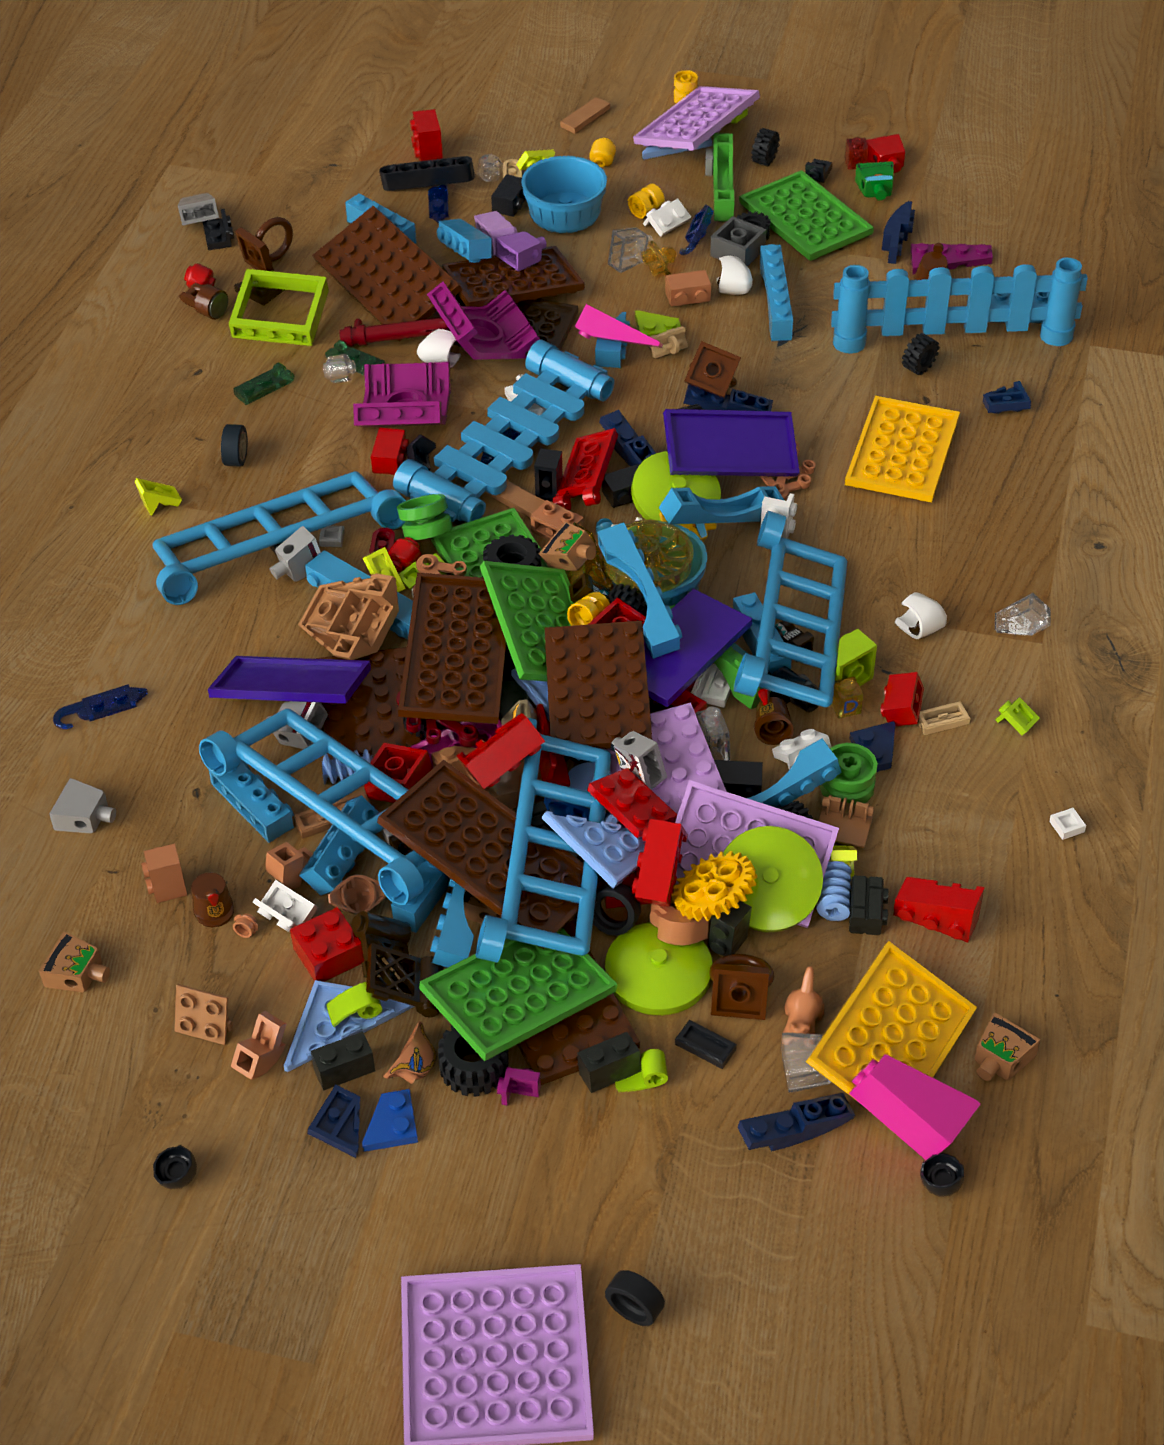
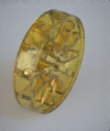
[603,520,694,593]

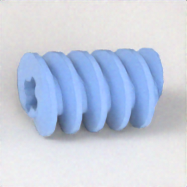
[322,749,372,785]
[816,861,852,921]

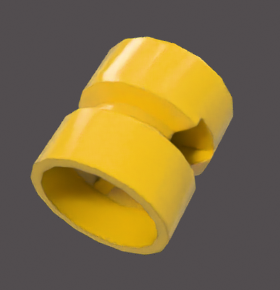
[674,70,698,104]
[628,183,665,219]
[567,592,610,626]

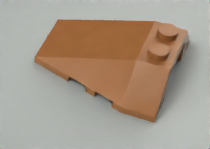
[298,574,399,660]

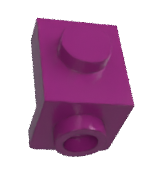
[497,1067,541,1106]

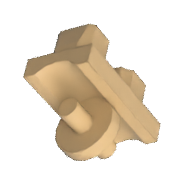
[649,326,688,359]

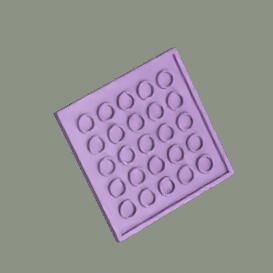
[401,1264,594,1445]

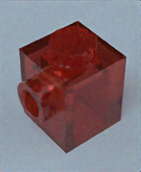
[845,137,868,170]

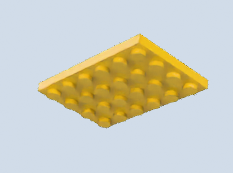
[845,396,960,503]
[806,941,977,1101]

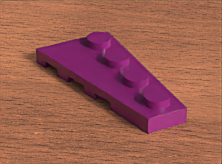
[910,243,993,275]

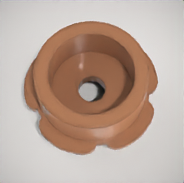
[233,913,259,938]

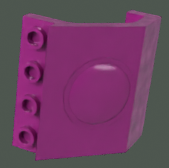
[427,282,541,360]
[353,362,452,427]

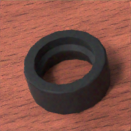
[593,883,641,936]
[605,1270,665,1326]

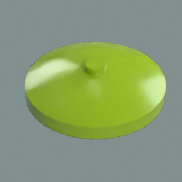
[631,451,721,522]
[723,826,823,932]
[605,922,713,1015]

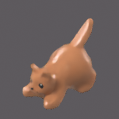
[781,966,825,1049]

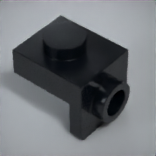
[805,159,832,183]
[406,435,436,471]

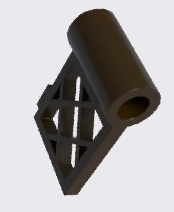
[351,911,412,994]
[366,943,444,1018]

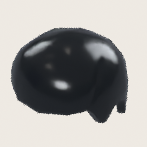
[153,1145,197,1189]
[920,1153,964,1197]

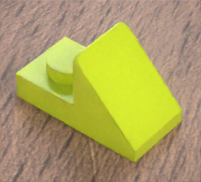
[516,150,555,170]
[135,478,182,516]
[363,547,406,592]
[829,845,857,879]

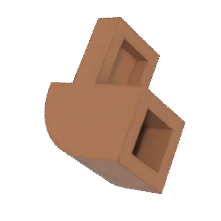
[266,842,313,889]
[650,904,709,945]
[231,1011,286,1080]

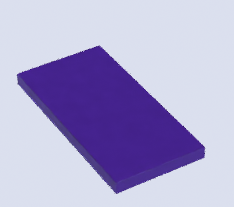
[663,409,800,477]
[644,589,752,707]
[208,656,371,704]

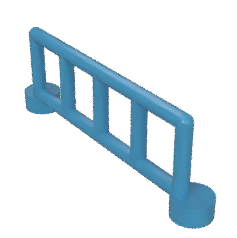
[153,471,406,605]
[733,511,848,707]
[199,709,427,905]
[476,715,611,963]

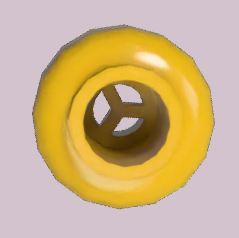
[589,138,616,167]

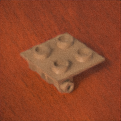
[818,795,875,848]
[175,984,233,1045]

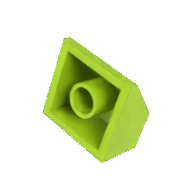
[834,629,877,700]

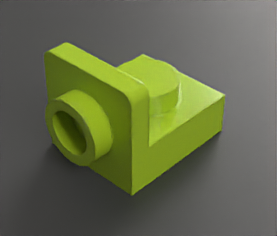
[995,697,1040,736]

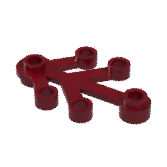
[396,691,479,747]

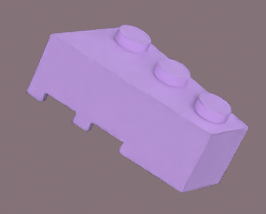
[474,211,517,256]

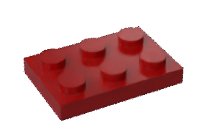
[587,768,678,838]

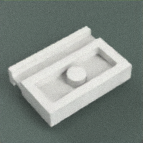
[691,664,731,708]

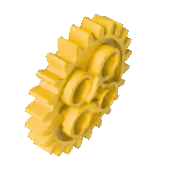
[672,851,757,922]

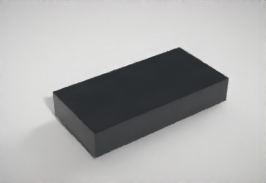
[675,1020,737,1069]

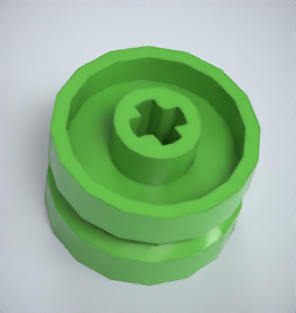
[397,494,453,540]
[820,743,878,805]

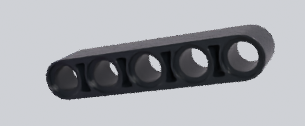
[379,156,475,191]

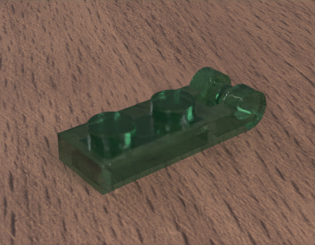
[325,340,385,375]
[233,362,295,405]

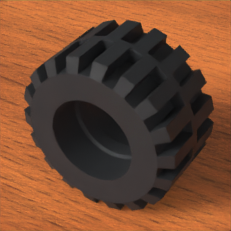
[483,535,542,567]
[438,1026,509,1096]

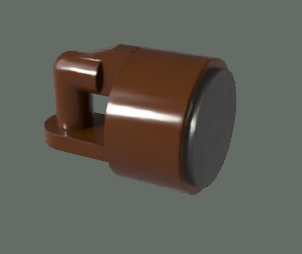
[179,283,228,320]

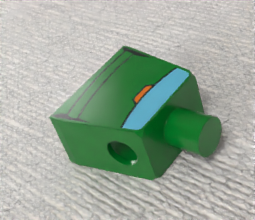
[855,161,893,200]

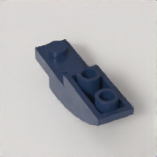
[882,201,915,264]
[683,384,773,411]
[599,410,656,466]
[737,1092,855,1151]

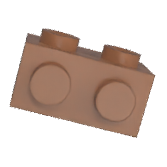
[665,270,711,307]
[531,500,584,540]
[141,843,187,903]

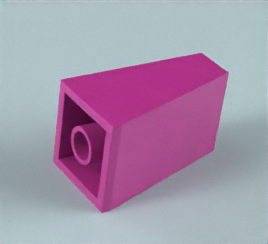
[849,1054,981,1160]

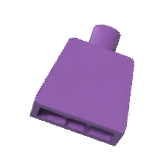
[496,231,547,271]

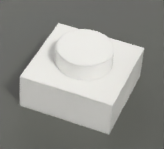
[1049,808,1086,840]

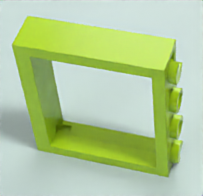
[229,269,329,346]

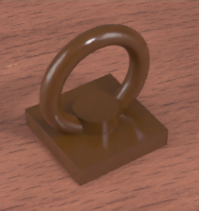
[235,217,293,272]
[684,341,741,398]
[709,954,774,1020]

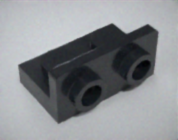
[202,209,234,251]

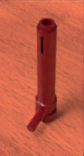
[339,318,450,347]

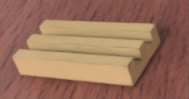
[918,701,970,735]

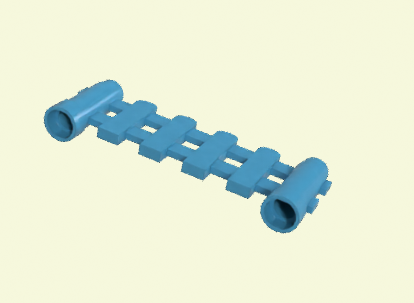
[831,257,1088,354]
[393,340,615,523]

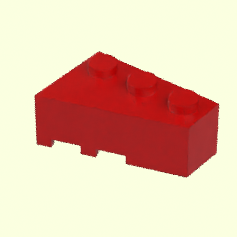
[456,713,545,789]
[632,819,688,907]
[893,877,985,943]

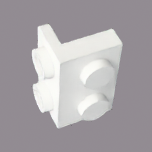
[643,198,691,237]
[761,493,797,539]
[772,729,831,770]
[252,880,319,933]

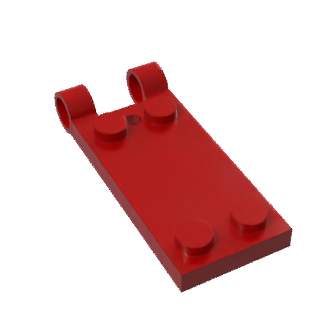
[553,428,618,511]

